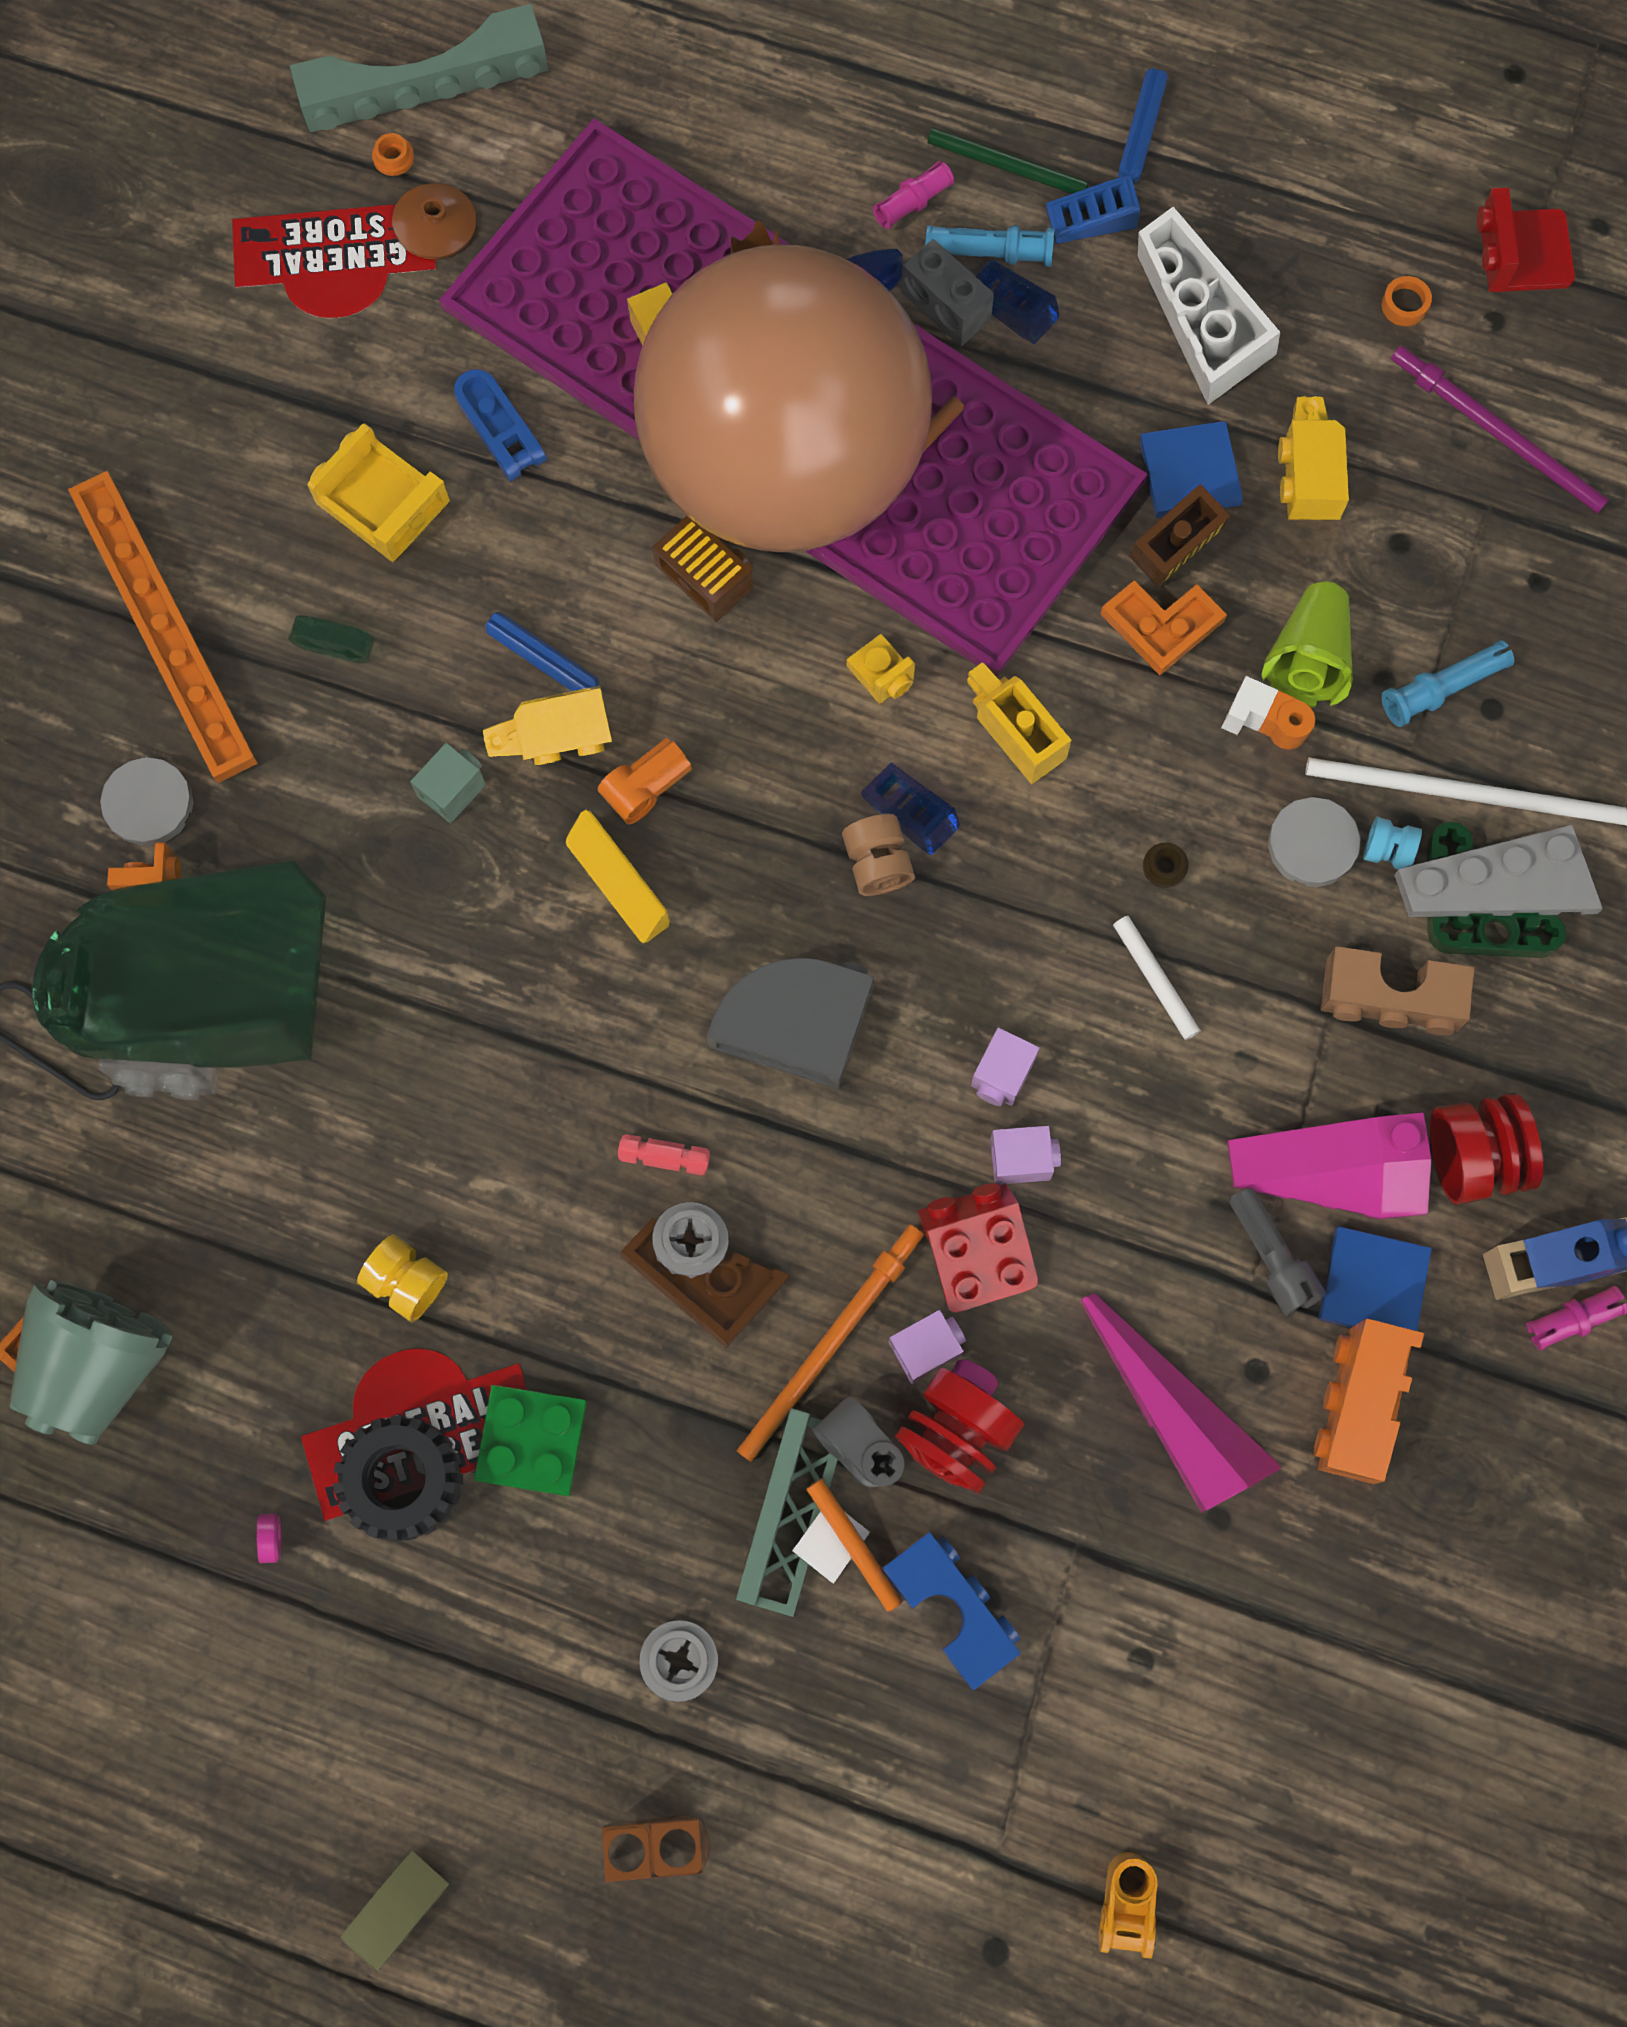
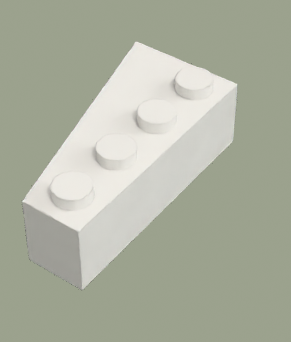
[1138,207,1280,405]

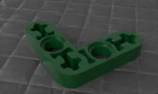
[1426,821,1566,958]

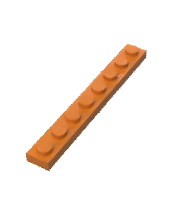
[68,471,258,784]

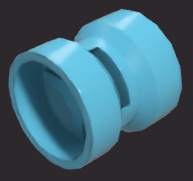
[1363,816,1422,869]

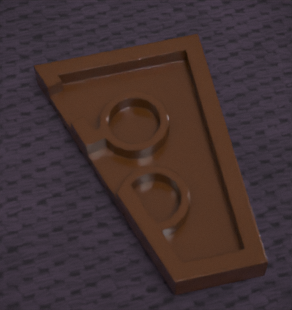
[620,1218,790,1349]

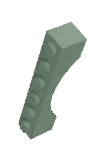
[289,4,549,132]

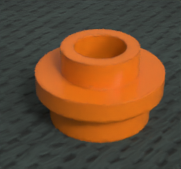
[372,133,414,176]

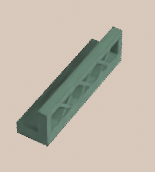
[736,1408,838,1617]

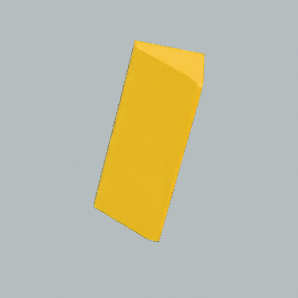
[566,809,670,944]

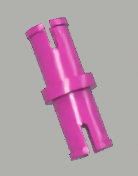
[873,161,954,230]
[1526,1285,1627,1351]

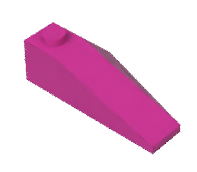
[1227,1112,1431,1220]

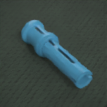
[925,225,1055,267]
[1381,640,1514,727]

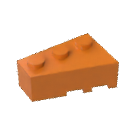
[1314,1318,1424,1484]

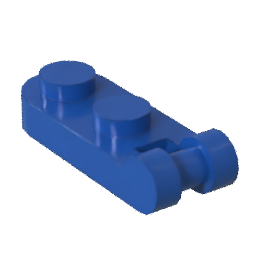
[454,369,547,482]

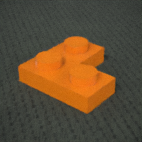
[1100,580,1227,675]

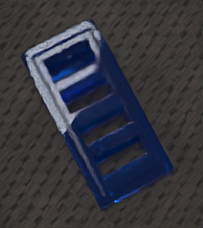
[976,259,1060,344]
[861,762,960,855]

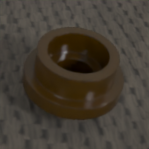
[1143,843,1189,888]

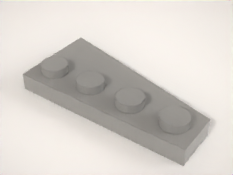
[1394,825,1603,917]

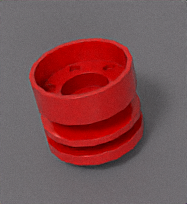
[1429,1092,1543,1205]
[895,1367,1025,1494]

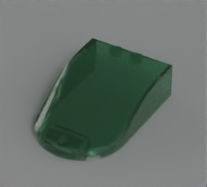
[32,861,327,1068]

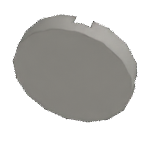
[100,757,194,847]
[1268,797,1361,888]

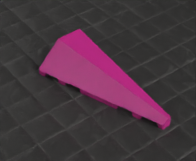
[1080,1293,1281,1513]

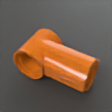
[598,737,692,825]

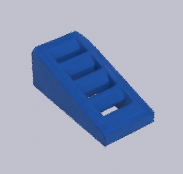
[1045,176,1140,244]

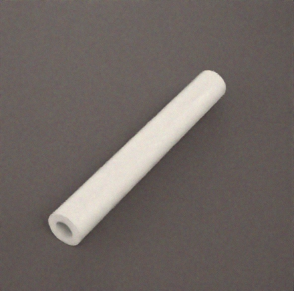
[1113,916,1201,1040]

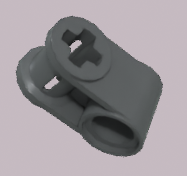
[813,1396,905,1487]

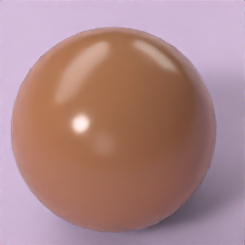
[634,244,932,552]

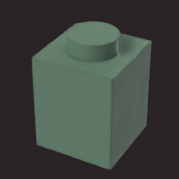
[410,743,486,824]

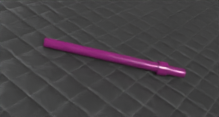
[1391,345,1609,514]

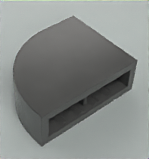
[707,958,874,1090]

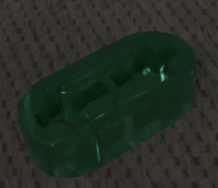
[288,615,375,663]

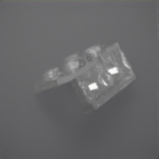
[98,1031,222,1100]

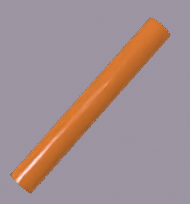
[806,1478,903,1612]

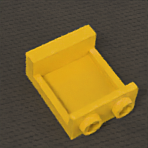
[307,423,450,563]

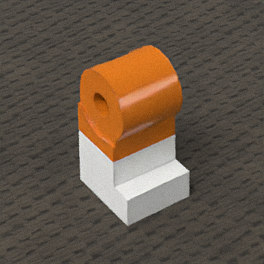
[1221,676,1316,750]

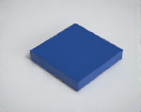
[1139,421,1243,518]
[1318,1226,1432,1331]

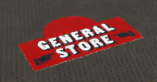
[232,204,436,318]
[301,1349,527,1521]

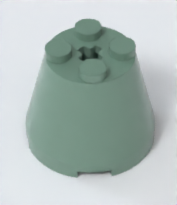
[9,1280,173,1445]

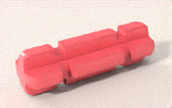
[618,1134,710,1176]

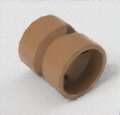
[842,814,915,896]

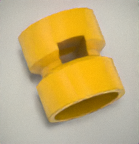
[357,1234,448,1323]

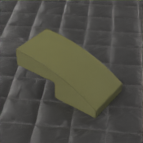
[340,1851,449,1972]

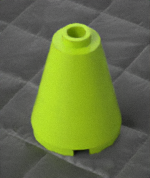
[1261,581,1353,708]

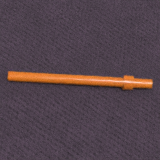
[736,1224,924,1462]

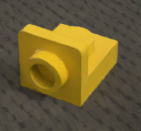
[846,634,915,704]

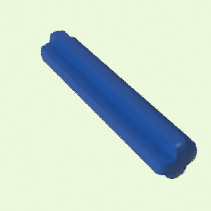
[1118,68,1168,183]
[485,612,600,691]

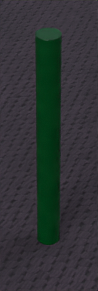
[927,127,1089,194]

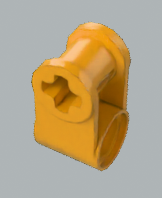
[1099,1852,1158,1959]

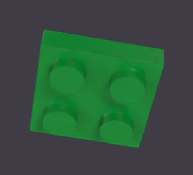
[474,1385,588,1497]

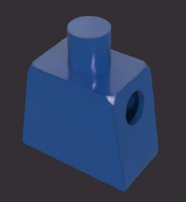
[1523,1219,1627,1288]

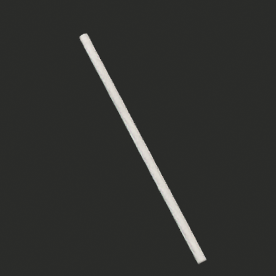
[1305,757,1627,826]

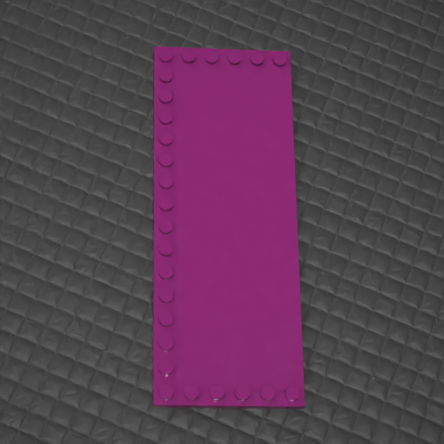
[439,118,1148,678]

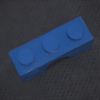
[882,1532,1021,1691]

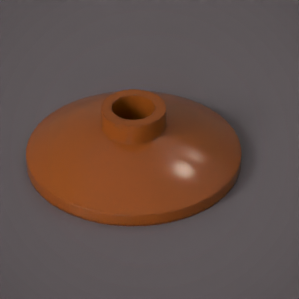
[392,183,477,260]

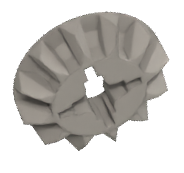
[652,1202,728,1279]
[639,1620,718,1702]

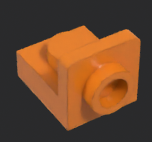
[107,842,182,900]

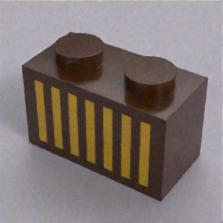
[1129,484,1230,588]
[652,516,753,622]

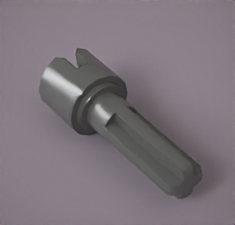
[1229,1188,1327,1318]

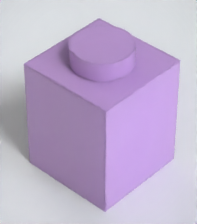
[971,1028,1040,1106]
[990,1126,1061,1185]
[889,1310,966,1384]

